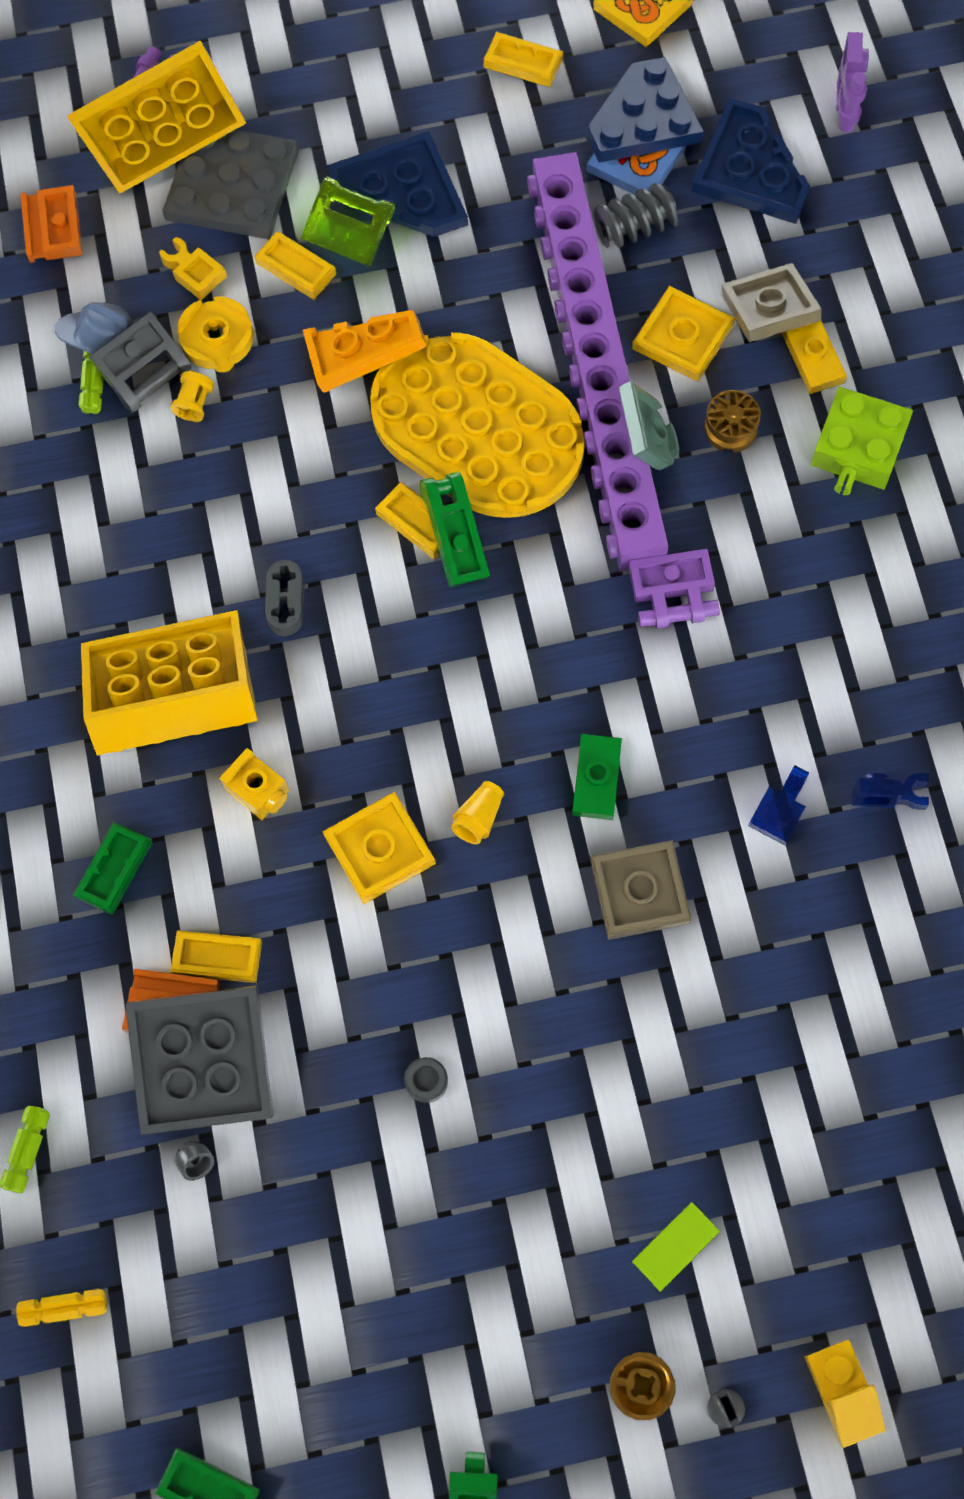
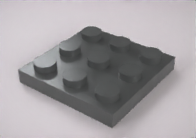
[162,130,299,240]
[125,985,273,1135]

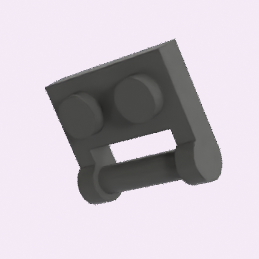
[89,311,192,414]

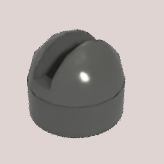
[175,1141,214,1181]
[707,1389,746,1428]

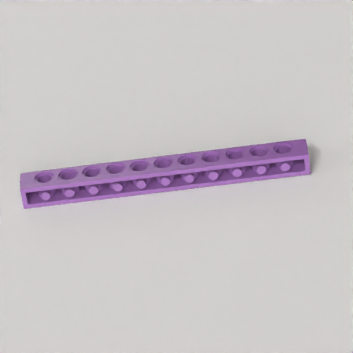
[527,152,668,572]

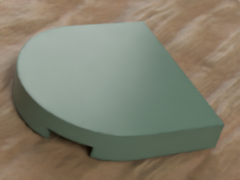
[619,381,679,470]

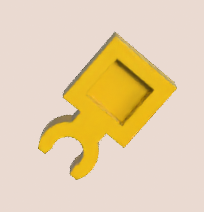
[159,237,227,300]

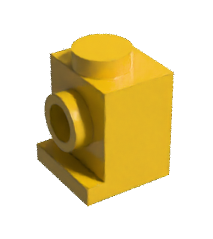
[219,748,289,820]

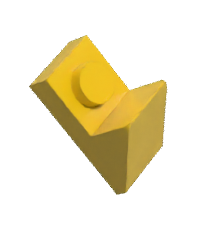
[805,1339,886,1448]

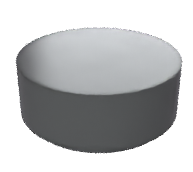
[404,1057,448,1103]

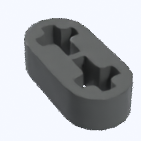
[265,560,304,637]

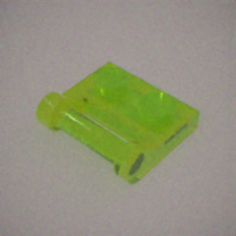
[301,177,395,267]

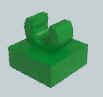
[449,1452,497,1499]

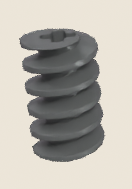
[594,183,678,248]

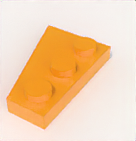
[303,310,427,393]

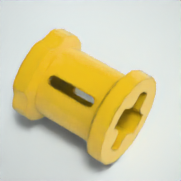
[170,371,214,422]

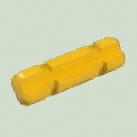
[16,1289,107,1327]

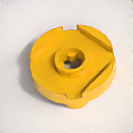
[177,296,254,373]

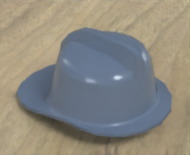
[55,302,133,355]

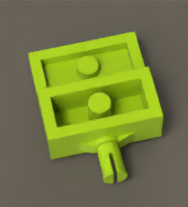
[810,386,913,495]

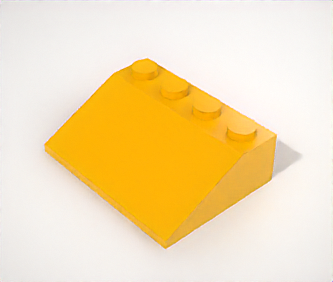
[67,41,246,194]
[81,610,258,756]

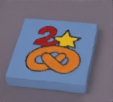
[586,146,686,195]

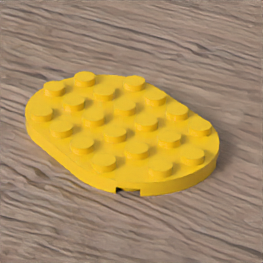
[370,332,584,518]

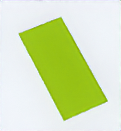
[632,1202,720,1292]

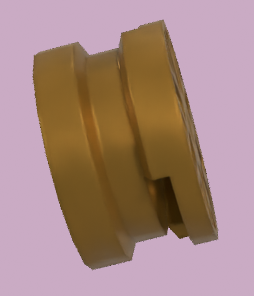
[704,390,761,453]
[610,1353,676,1420]

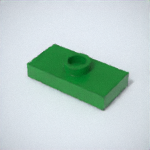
[572,734,622,820]
[73,822,153,916]
[155,1448,261,1499]

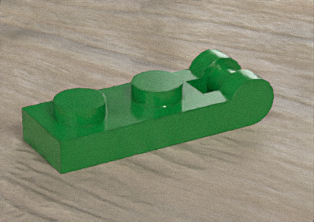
[419,471,490,588]

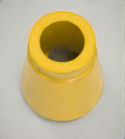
[451,781,504,844]

